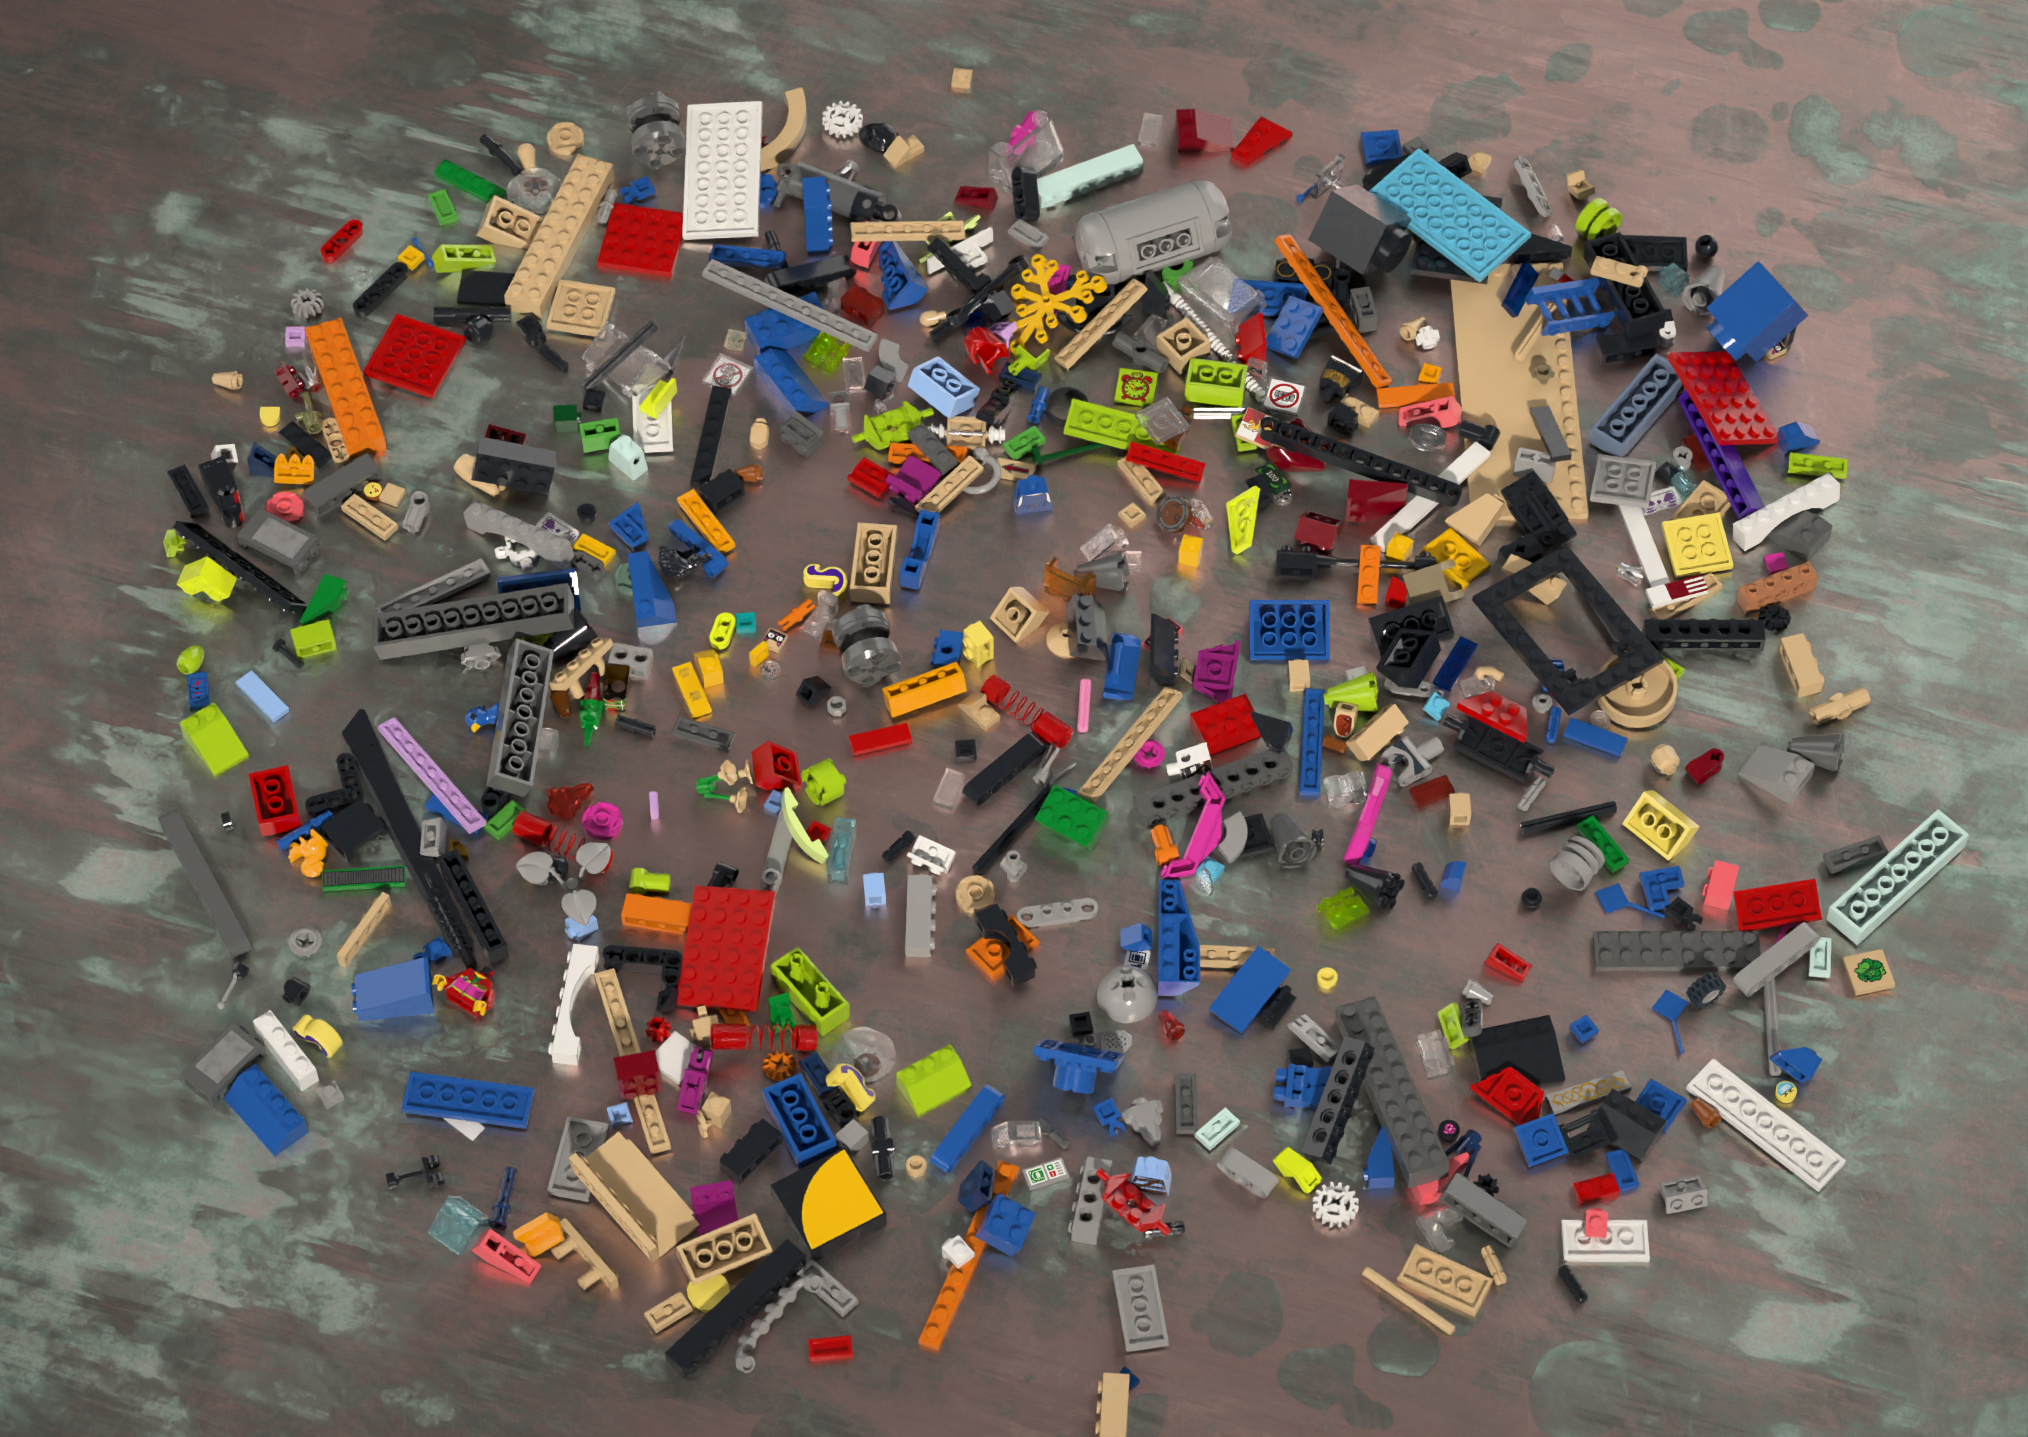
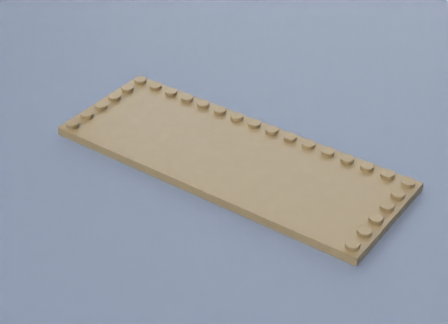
[1450,263,1588,520]

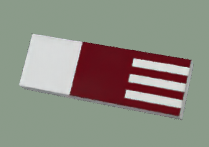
[1645,574,1709,609]

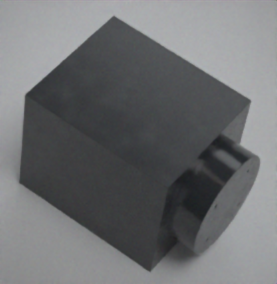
[1308,184,1412,275]

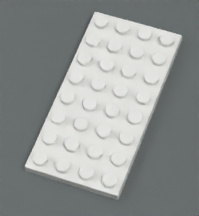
[683,101,763,240]

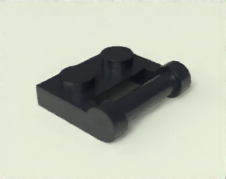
[1559,1108,1612,1161]

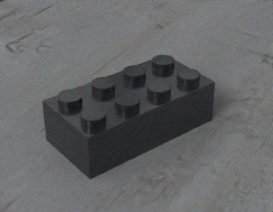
[471,437,557,495]

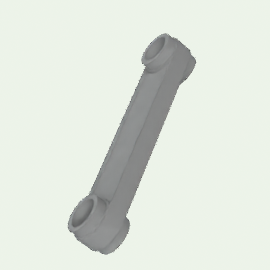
[761,808,798,894]

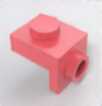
[1584,1208,1608,1239]

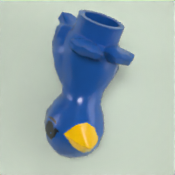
[465,702,500,733]

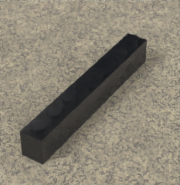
[665,1239,806,1378]

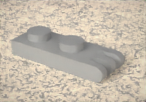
[1288,1014,1341,1063]

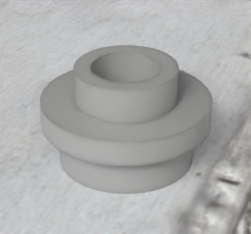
[1532,693,1552,713]

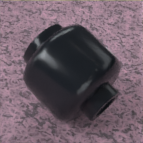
[464,316,493,344]

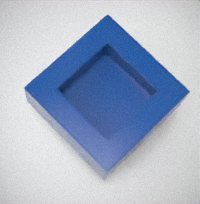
[1569,1015,1599,1044]

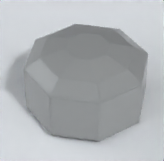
[827,696,846,716]

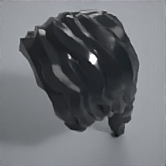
[658,546,711,578]

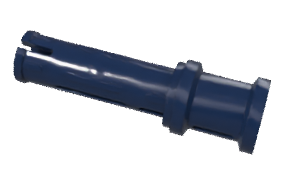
[488,1167,517,1230]

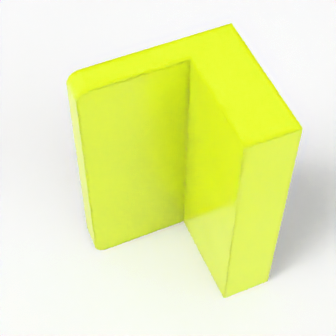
[639,378,677,419]

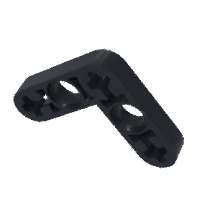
[305,753,364,817]

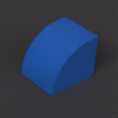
[1440,861,1466,892]
[1120,922,1153,951]

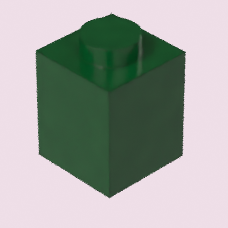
[553,404,582,432]

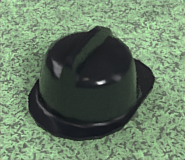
[859,123,899,153]

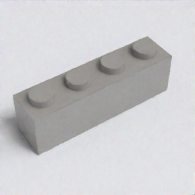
[905,875,937,957]

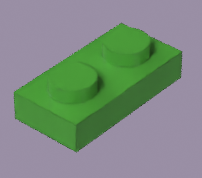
[1003,425,1046,461]

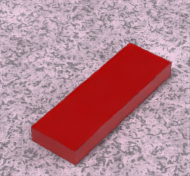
[849,722,912,756]

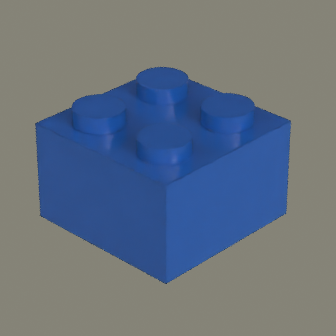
[975,1193,1036,1257]

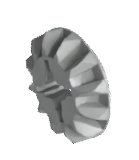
[289,927,322,957]

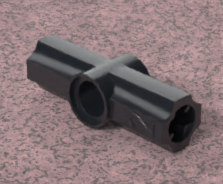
[1333,257,1351,308]
[870,1116,895,1181]

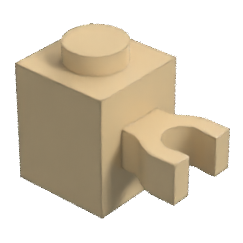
[690,1005,719,1047]

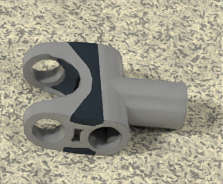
[1380,736,1444,787]

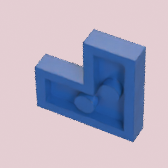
[1639,866,1685,911]

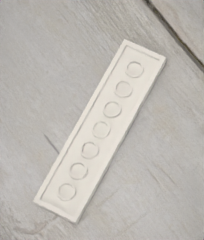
[1686,1058,1846,1192]

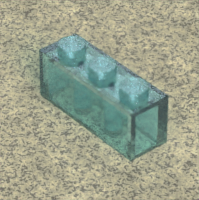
[827,817,856,884]

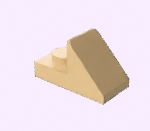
[883,134,925,169]
[958,692,1000,731]

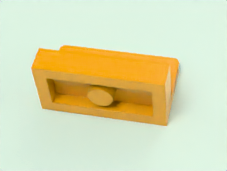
[513,1212,565,1258]

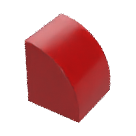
[1385,576,1407,609]

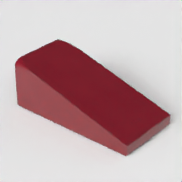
[955,186,998,210]

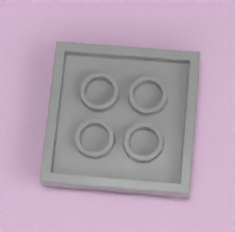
[1590,454,1657,509]

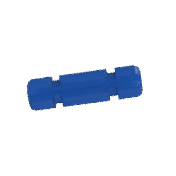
[1545,706,1562,744]

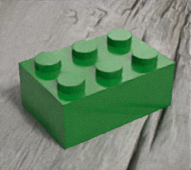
[1034,784,1111,852]

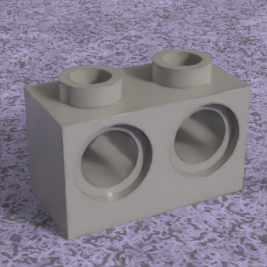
[608,643,654,679]

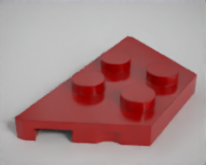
[1456,691,1527,743]
[1469,1066,1544,1126]

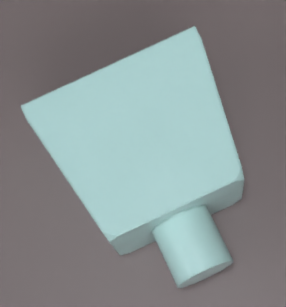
[608,434,648,481]

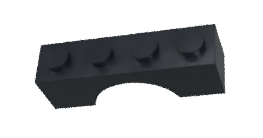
[975,903,1037,988]

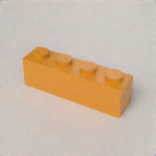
[882,662,967,718]

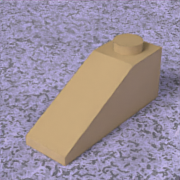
[1501,554,1567,605]

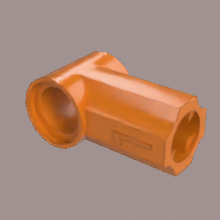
[1150,825,1179,866]

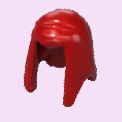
[964,327,1009,375]

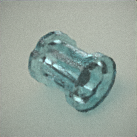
[1671,471,1696,497]

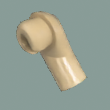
[1473,666,1504,682]

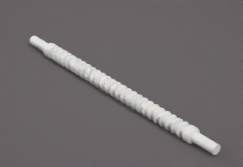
[1162,281,1278,415]

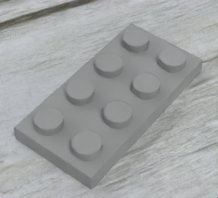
[547,1116,609,1202]
[1112,1265,1169,1352]

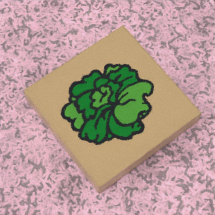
[1842,949,1895,996]

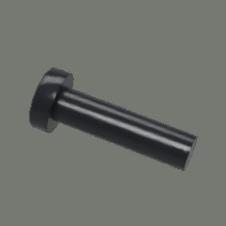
[272,639,304,669]

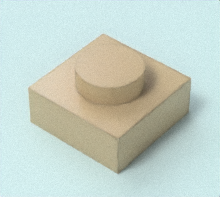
[951,68,973,89]
[1468,149,1492,174]

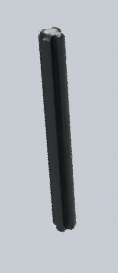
[972,786,1052,875]

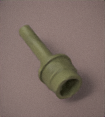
[295,391,323,434]

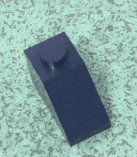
[958,1160,996,1212]

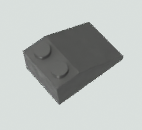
[1767,510,1833,562]

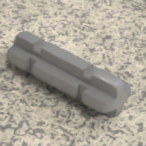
[1517,777,1546,812]

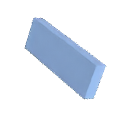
[236,670,290,723]

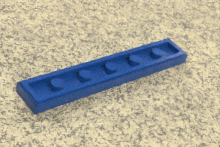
[1299,688,1325,796]

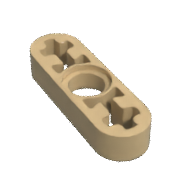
[322,418,351,467]

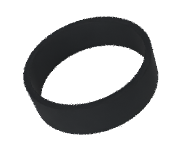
[1046,387,1088,428]

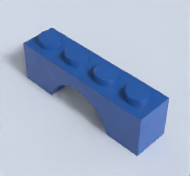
[899,509,940,590]

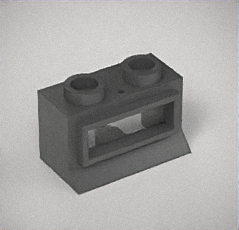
[779,410,824,458]

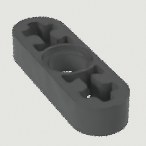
[1462,999,1484,1037]

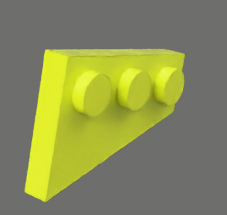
[1226,486,1260,554]

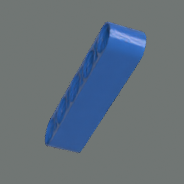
[930,1084,1005,1174]

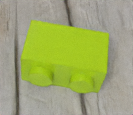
[290,619,337,659]

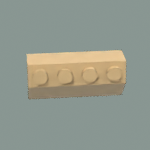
[676,1213,773,1285]

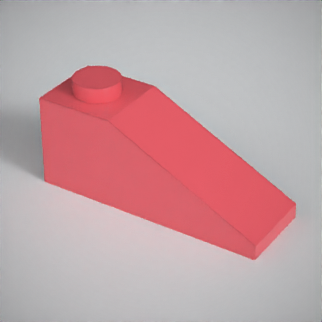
[1399,396,1462,428]
[1411,1152,1469,1206]
[471,1228,542,1284]

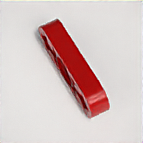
[320,219,363,263]

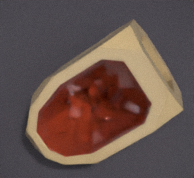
[1334,702,1358,738]

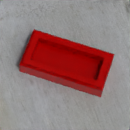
[808,1335,853,1362]

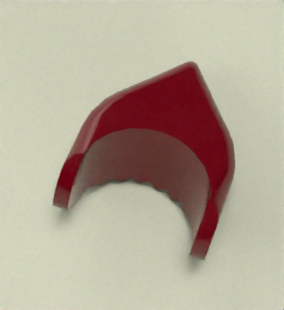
[1267,418,1325,472]

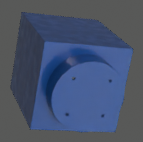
[1706,261,1809,362]

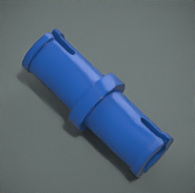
[1028,386,1050,423]

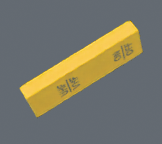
[672,662,712,719]

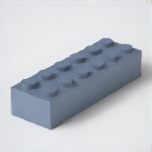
[1589,354,1684,457]

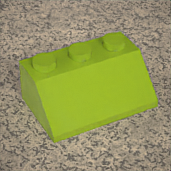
[1184,358,1248,407]
[896,1044,972,1116]

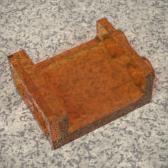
[1043,557,1096,603]

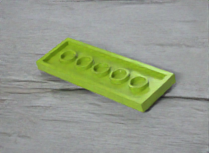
[1063,398,1181,455]

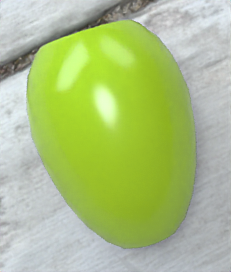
[177,645,205,674]

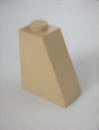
[1445,493,1506,546]

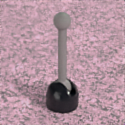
[217,962,249,1009]

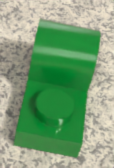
[768,992,796,1033]

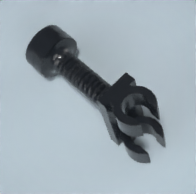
[385,1155,445,1190]

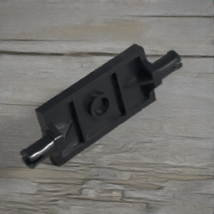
[1443,714,1556,784]

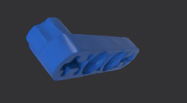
[668,519,729,578]

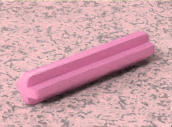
[1077,679,1091,733]

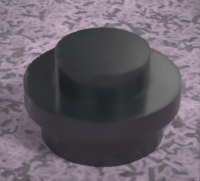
[1521,888,1542,908]

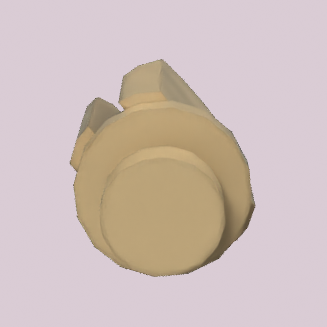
[749,418,769,449]

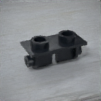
[1256,985,1297,1028]

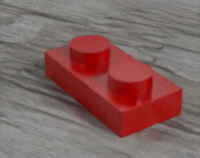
[1572,1173,1620,1205]

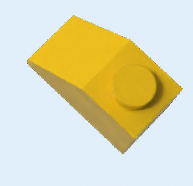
[694,649,724,688]

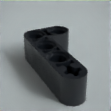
[602,945,683,990]

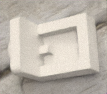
[942,1235,975,1268]

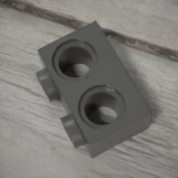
[1349,286,1378,333]

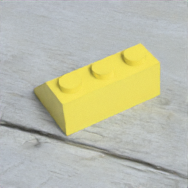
[1622,790,1700,861]

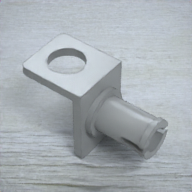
[829,391,850,430]

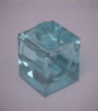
[1658,263,1690,297]

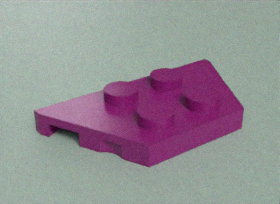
[1193,640,1241,703]

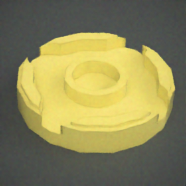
[687,1274,730,1313]

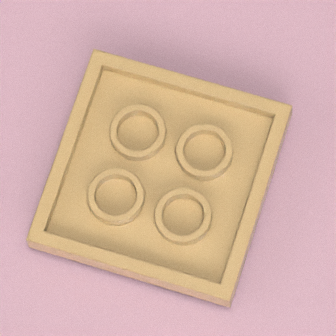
[546,279,616,338]

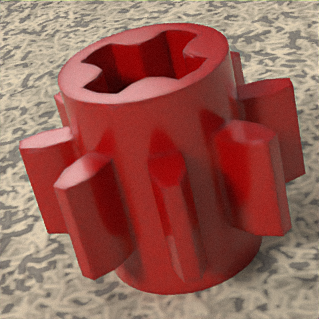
[645,1017,672,1042]

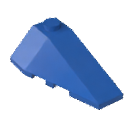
[878,241,928,310]
[627,551,677,628]

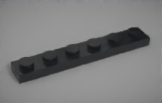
[690,386,732,487]

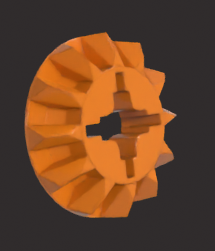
[763,1050,796,1081]

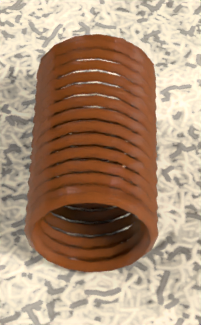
[1322,734,1347,754]

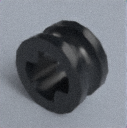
[1312,829,1324,847]

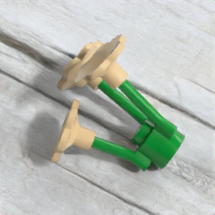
[696,759,754,813]

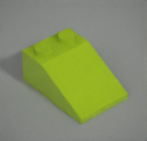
[180,702,249,776]

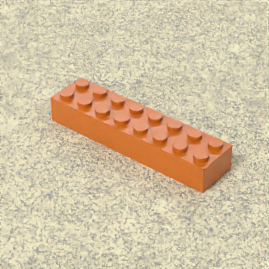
[304,318,387,459]

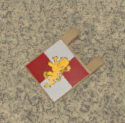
[1235,407,1290,450]

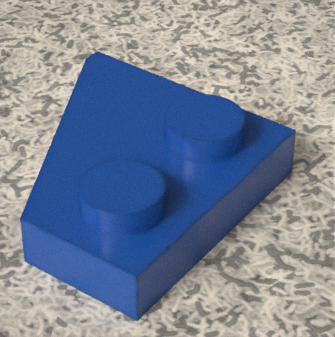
[609,502,649,551]

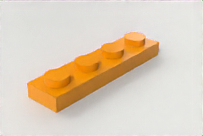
[677,489,735,554]

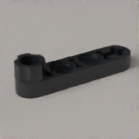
[928,238,992,295]

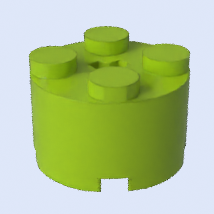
[801,758,846,806]

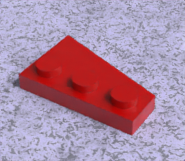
[1231,116,1293,165]

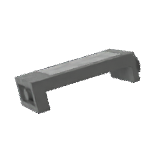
[237,507,320,576]
[180,1022,265,1107]

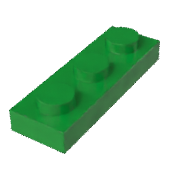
[1576,816,1630,873]

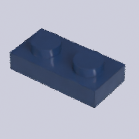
[799,1052,838,1097]

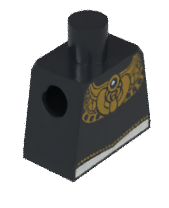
[1319,354,1363,401]

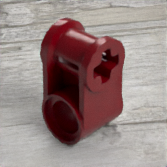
[1685,748,1724,785]

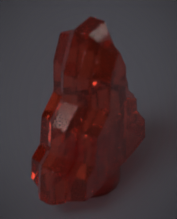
[546,783,594,821]

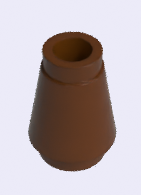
[550,690,572,718]

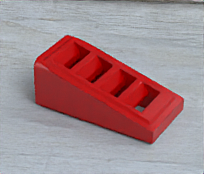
[1484,943,1532,982]

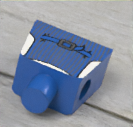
[1013,475,1053,514]

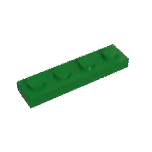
[434,159,507,203]

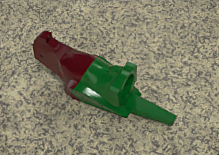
[580,672,604,746]

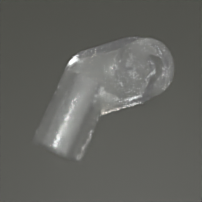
[1548,224,1564,243]

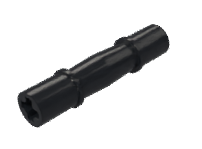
[433,306,511,323]

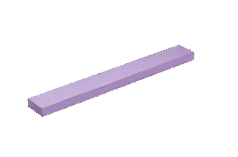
[378,717,486,834]

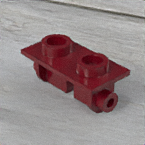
[275,360,306,399]

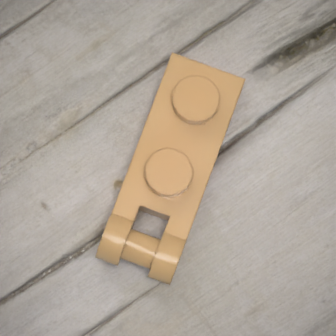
[1591,256,1648,287]

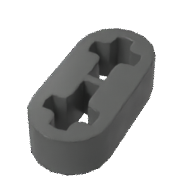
[571,551,605,580]

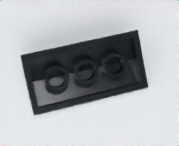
[1368,596,1454,656]

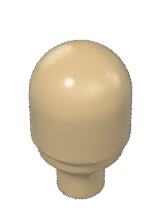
[919,310,946,326]

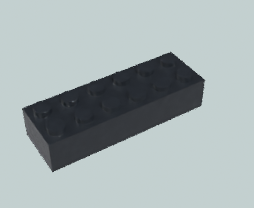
[1583,232,1666,338]

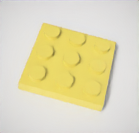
[1661,513,1734,578]

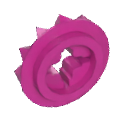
[1133,739,1165,769]

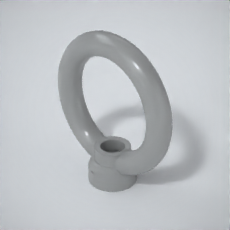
[963,448,1001,494]

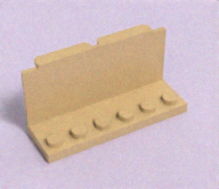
[569,1131,700,1264]

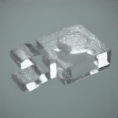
[1458,676,1495,700]

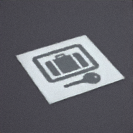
[1124,950,1151,971]

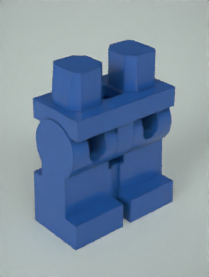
[1273,1063,1331,1111]

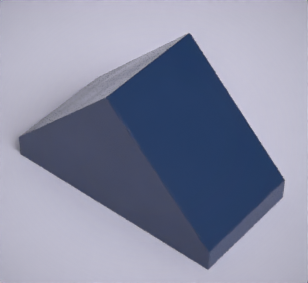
[247,442,277,477]

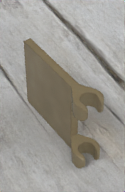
[1402,559,1465,605]

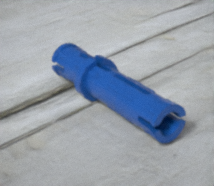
[275,810,333,851]

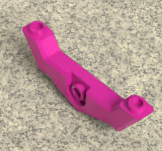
[1344,762,1392,865]
[1160,771,1226,880]

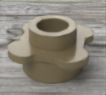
[1531,364,1555,385]

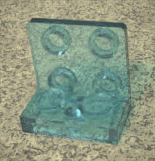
[428,1196,491,1255]

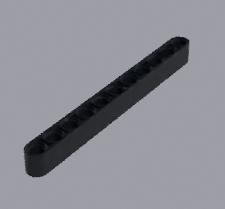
[1258,416,1462,507]

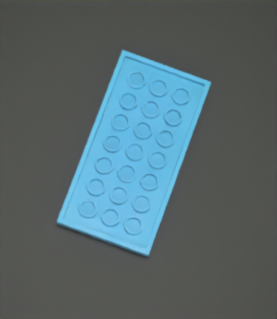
[1369,148,1531,283]

